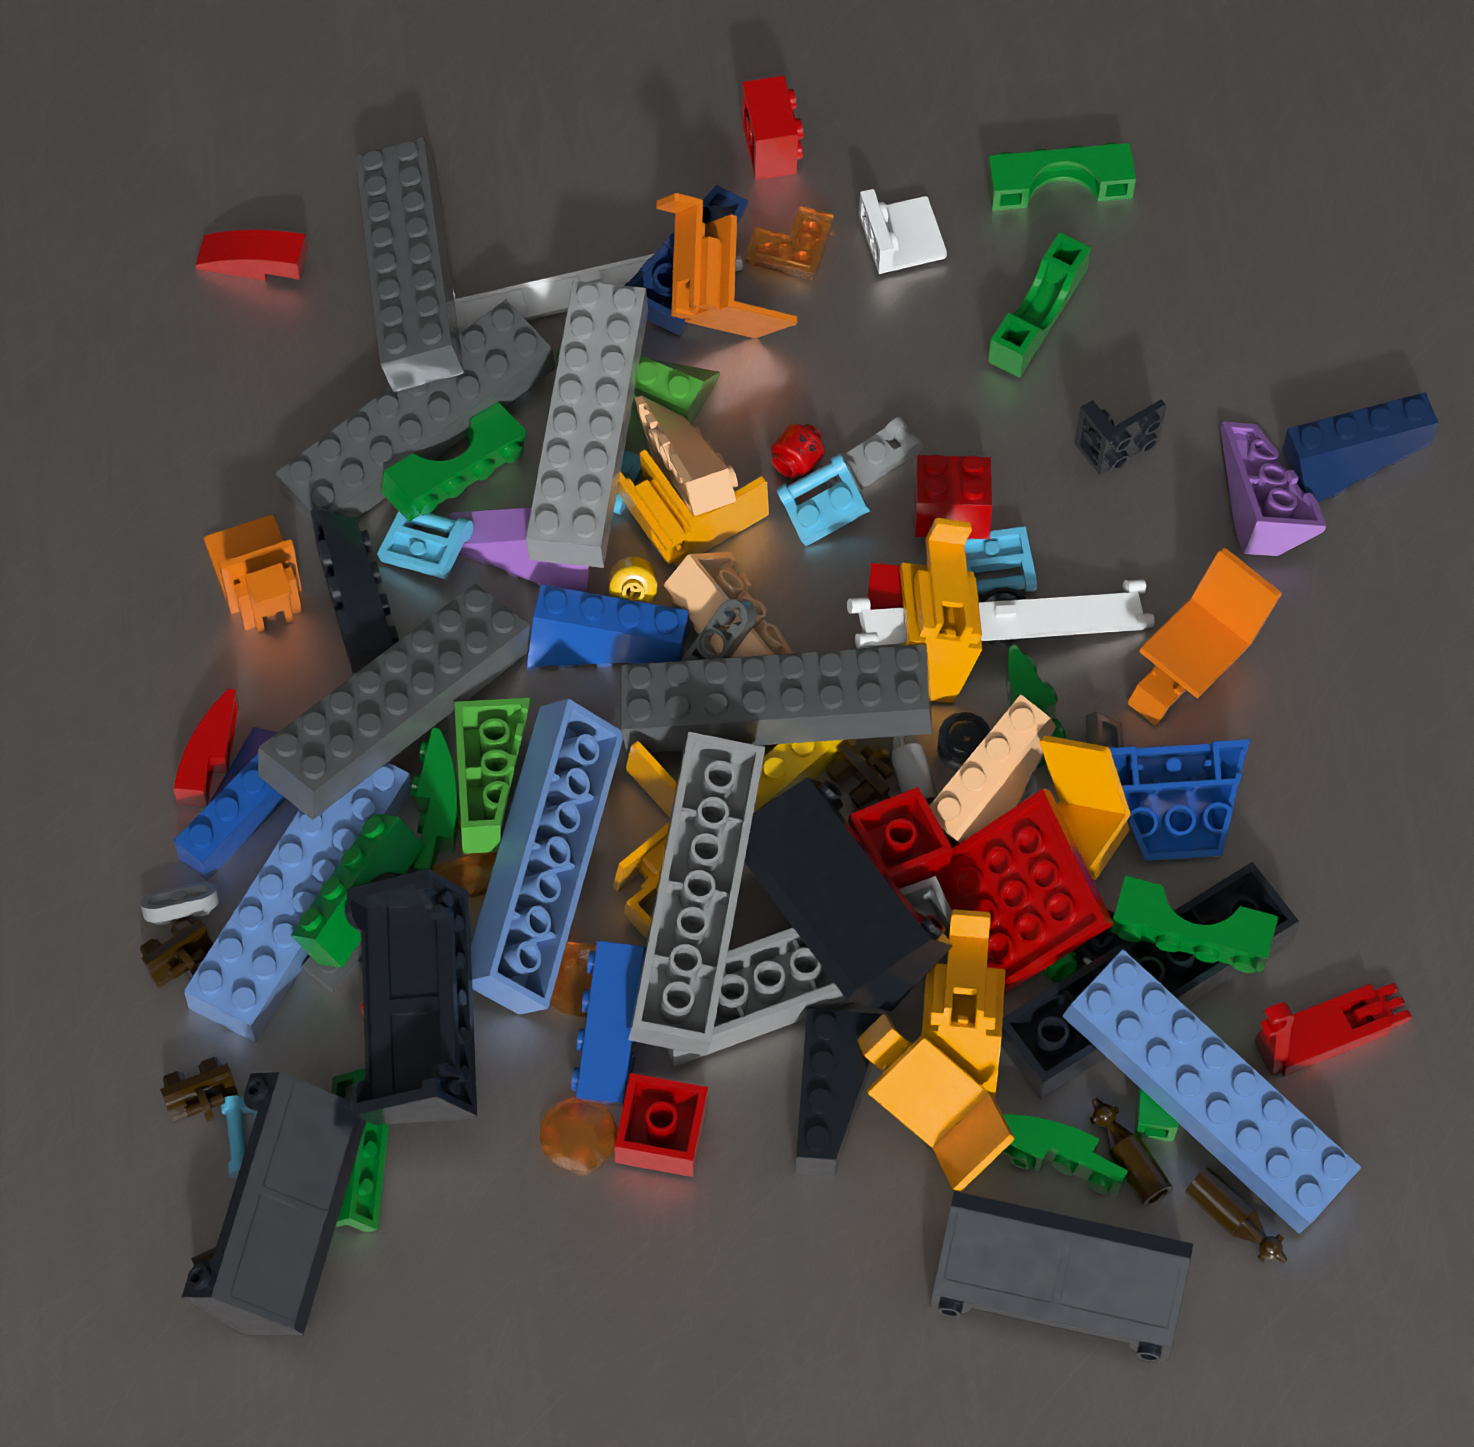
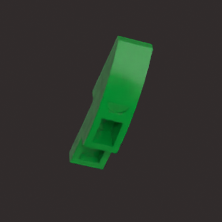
[1006,644,1066,769]
[410,727,459,872]
[1001,1114,1128,1197]

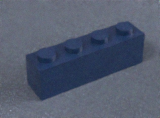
[624,185,749,336]
[1282,392,1439,504]

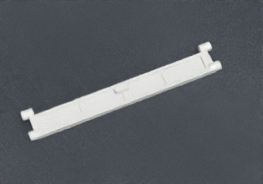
[452,254,743,334]
[847,579,1155,649]

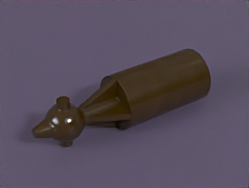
[1090,1097,1173,1207]
[1185,1167,1288,1264]

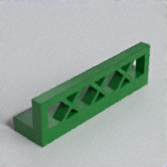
[331,1068,389,1233]

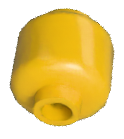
[609,556,657,604]

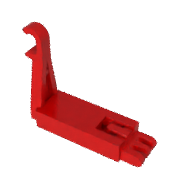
[1255,983,1413,1077]

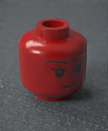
[770,423,825,478]

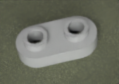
[140,882,220,925]

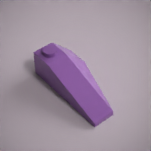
[1220,421,1326,556]
[445,507,591,592]

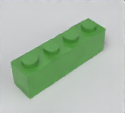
[556,347,720,425]
[454,697,531,854]

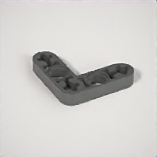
[681,598,757,661]

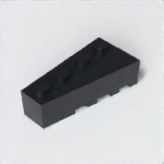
[795,1008,883,1176]

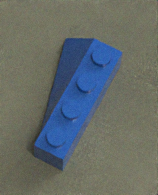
[527,584,689,670]
[174,727,286,881]
[571,941,645,1106]

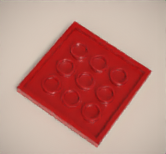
[936,789,1114,995]

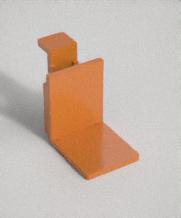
[656,193,798,338]
[204,515,302,633]
[1128,547,1282,726]

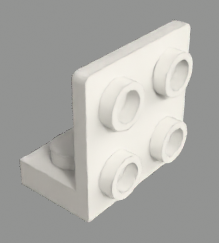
[859,189,947,274]

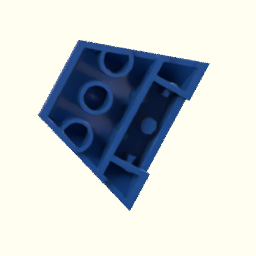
[1109,739,1251,861]

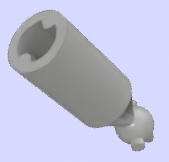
[891,735,938,805]

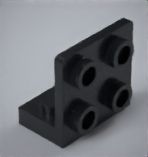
[1074,399,1166,475]

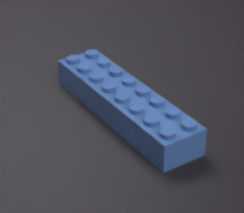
[471,698,623,1015]
[184,762,412,1043]
[1063,950,1362,1234]

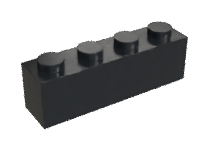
[310,509,399,674]

